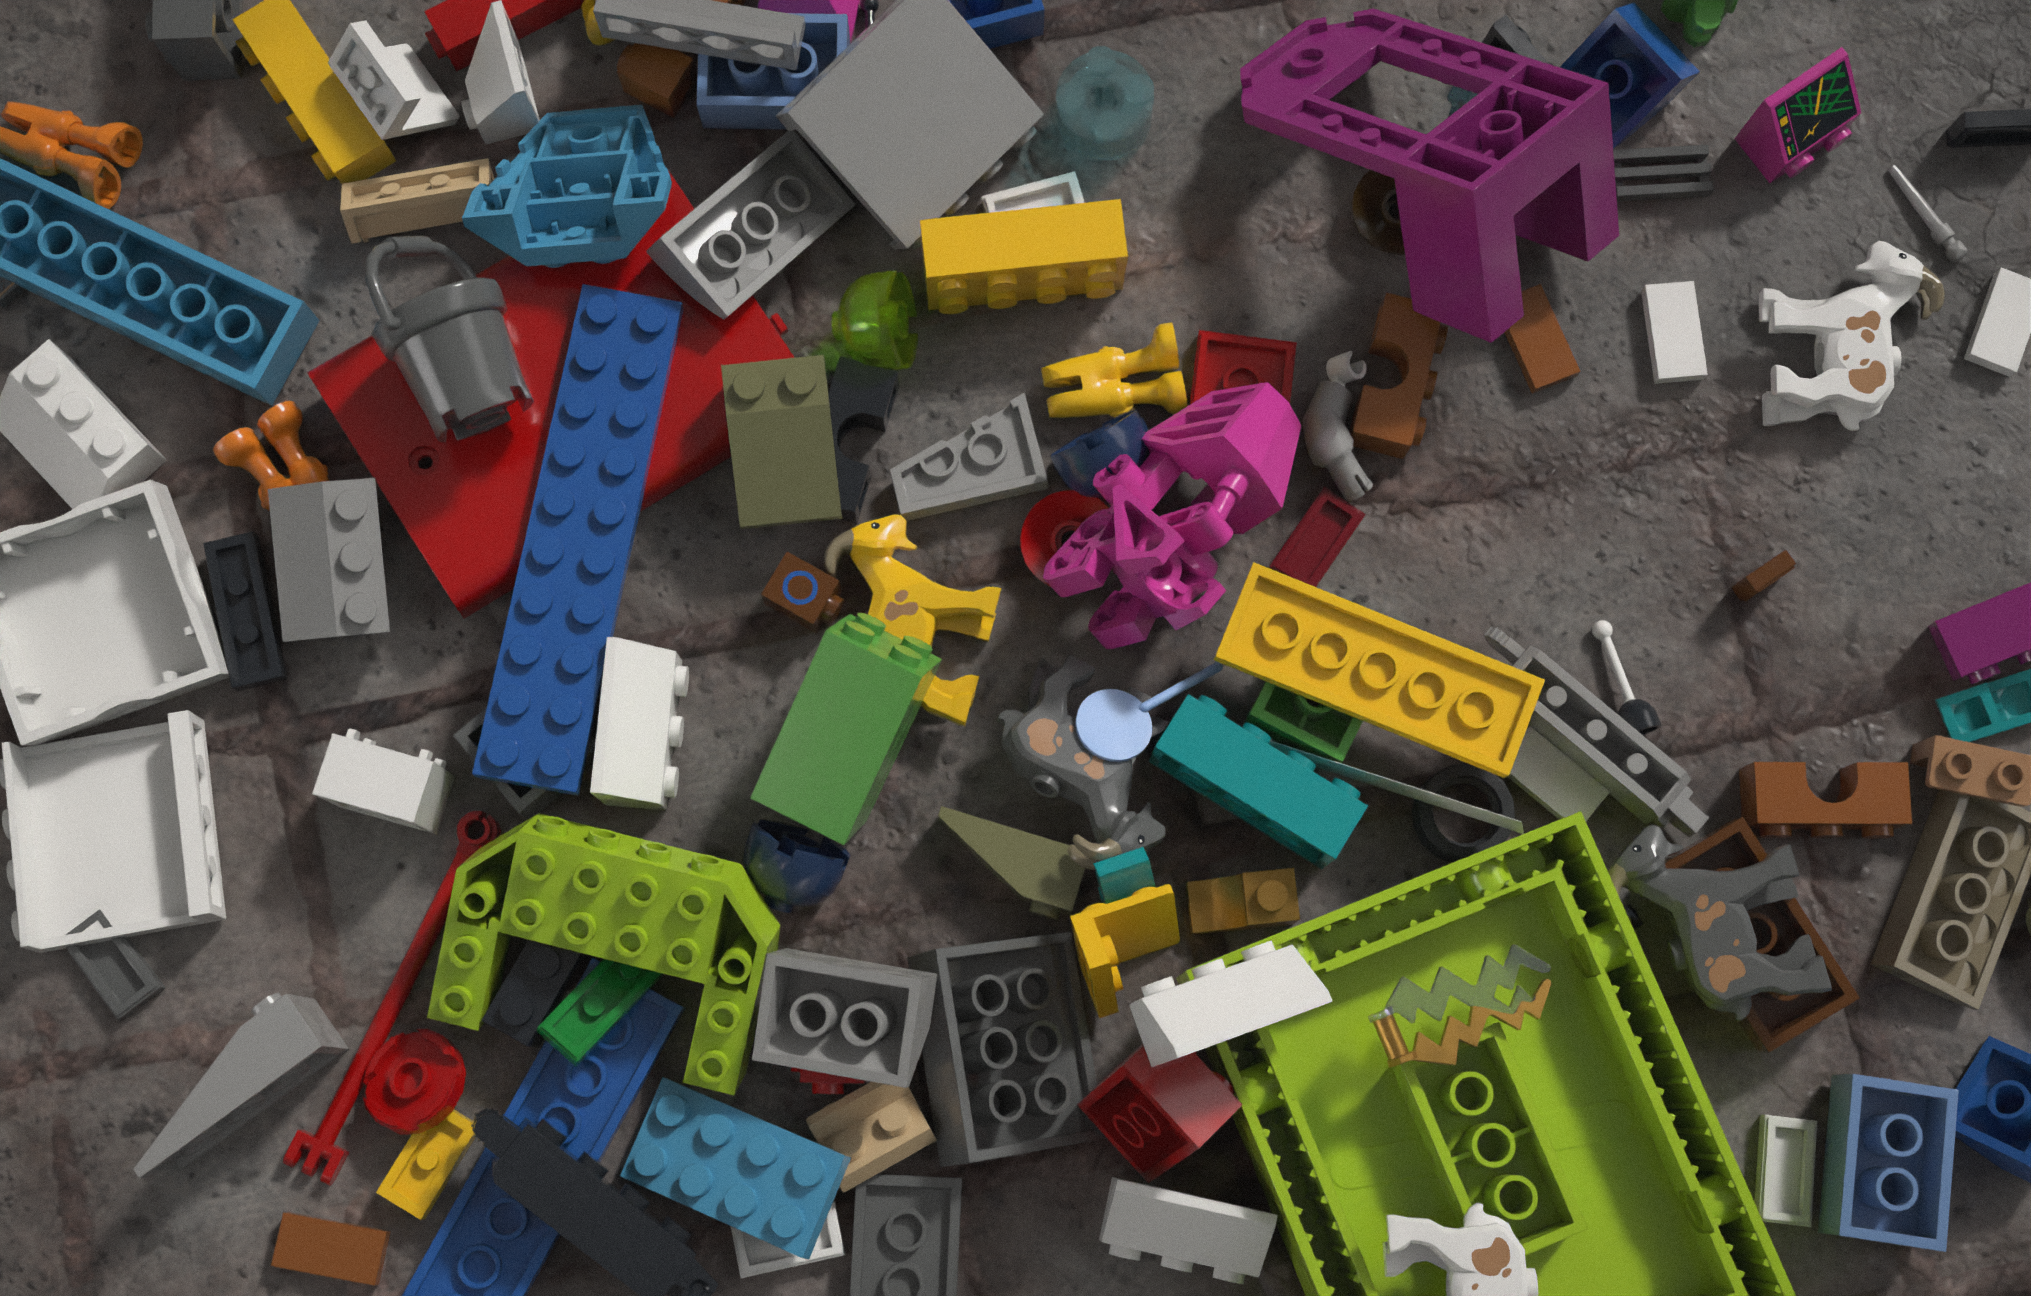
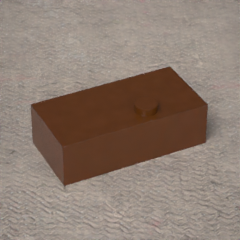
[1665,817,1860,1053]

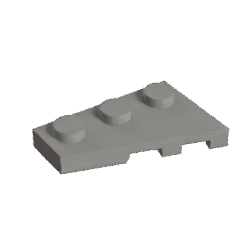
[890,393,1048,521]

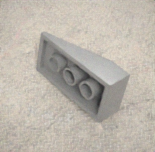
[133,993,349,1178]

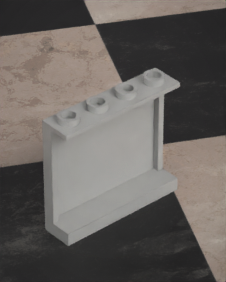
[776,0,1044,250]

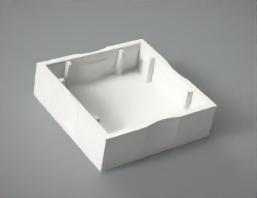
[0,480,229,745]

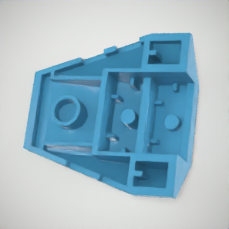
[462,105,672,268]

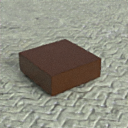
[1731,550,1797,602]

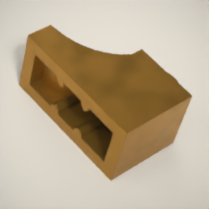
[1185,868,1300,935]

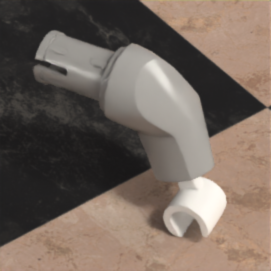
[1303,351,1373,502]

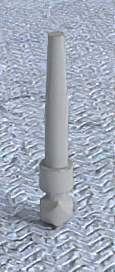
[1888,165,1967,263]

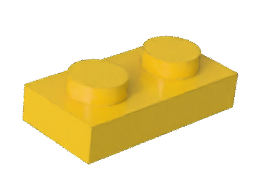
[376,1110,476,1220]

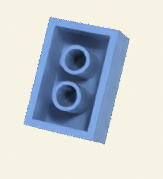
[697,13,850,129]
[1818,1074,1959,1252]

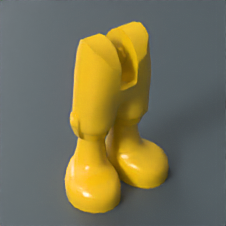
[1041,322,1188,418]

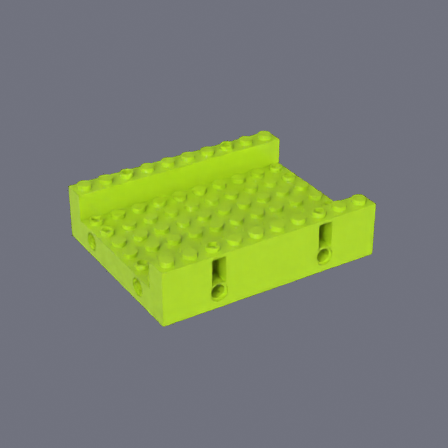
[1176,811,1796,1296]

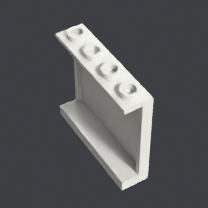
[0,710,226,953]

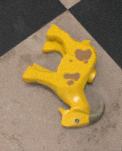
[824,514,1001,727]

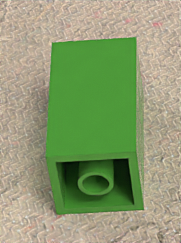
[750,613,942,845]

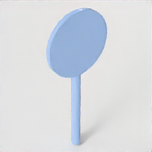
[1075,662,1223,762]

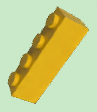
[232,0,396,184]

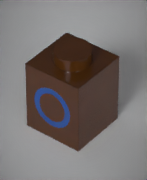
[761,551,845,634]

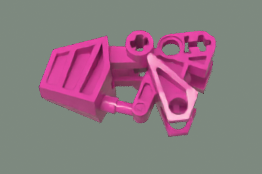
[1043,382,1302,649]

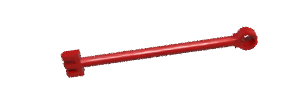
[283,811,501,1186]

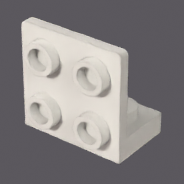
[328,21,459,140]

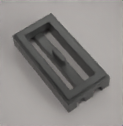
[1613,145,1714,202]

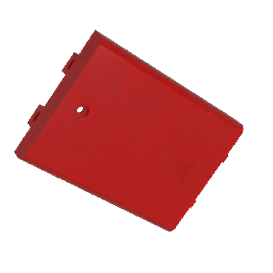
[307,170,795,619]

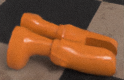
[0,101,143,209]
[213,401,329,511]

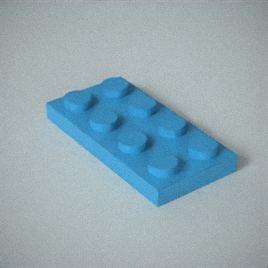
[620,1077,851,1259]

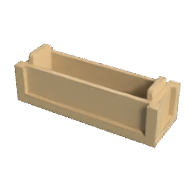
[340,158,494,244]

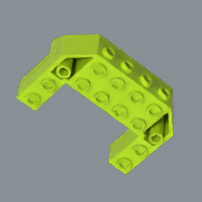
[427,813,780,1096]

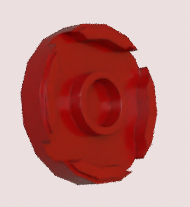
[363,1029,466,1135]

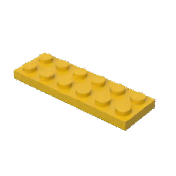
[1214,562,1545,778]

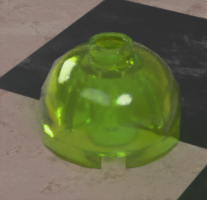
[831,270,918,370]

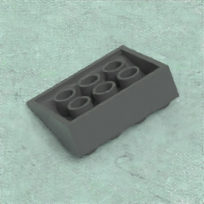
[907,932,1106,1167]

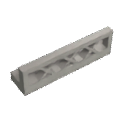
[593,0,806,70]

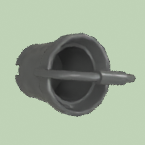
[365,236,534,442]

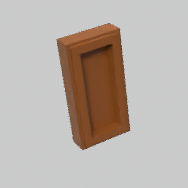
[1504,284,1581,394]
[271,1212,391,1286]

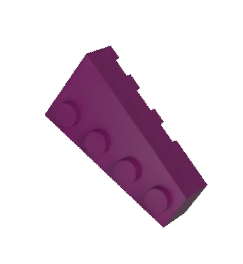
[1928,582,2031,685]

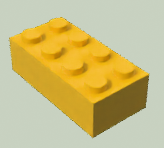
[920,199,1128,314]

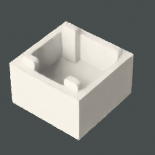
[312,728,455,834]

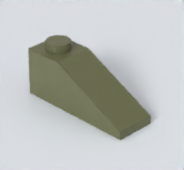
[938,806,1085,921]

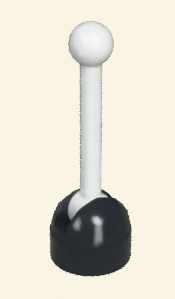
[1592,620,1662,735]

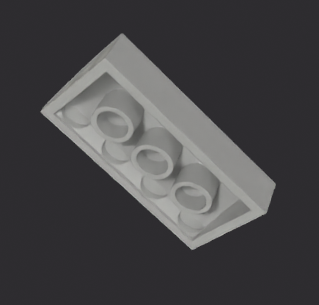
[646,130,856,319]

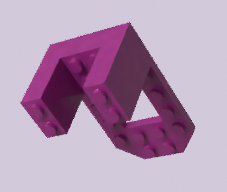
[1240,8,1619,343]

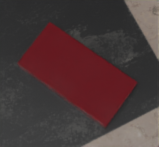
[1269,487,1366,587]

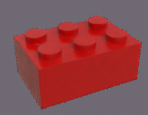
[1077,1044,1242,1183]

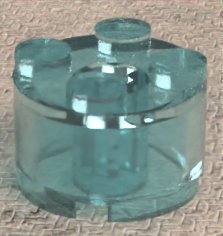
[1056,46,1154,162]

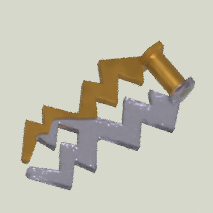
[1368,944,1551,1068]

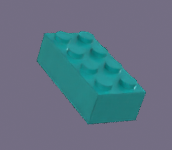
[1148,694,1368,870]

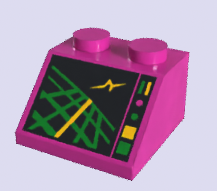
[1734,47,1862,183]

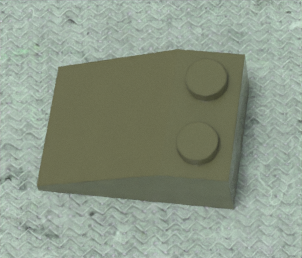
[721,355,842,529]

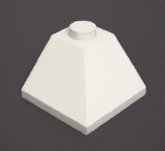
[461,0,540,144]

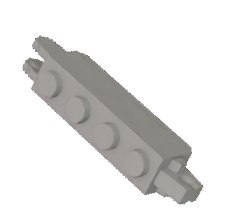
[1475,627,1709,837]

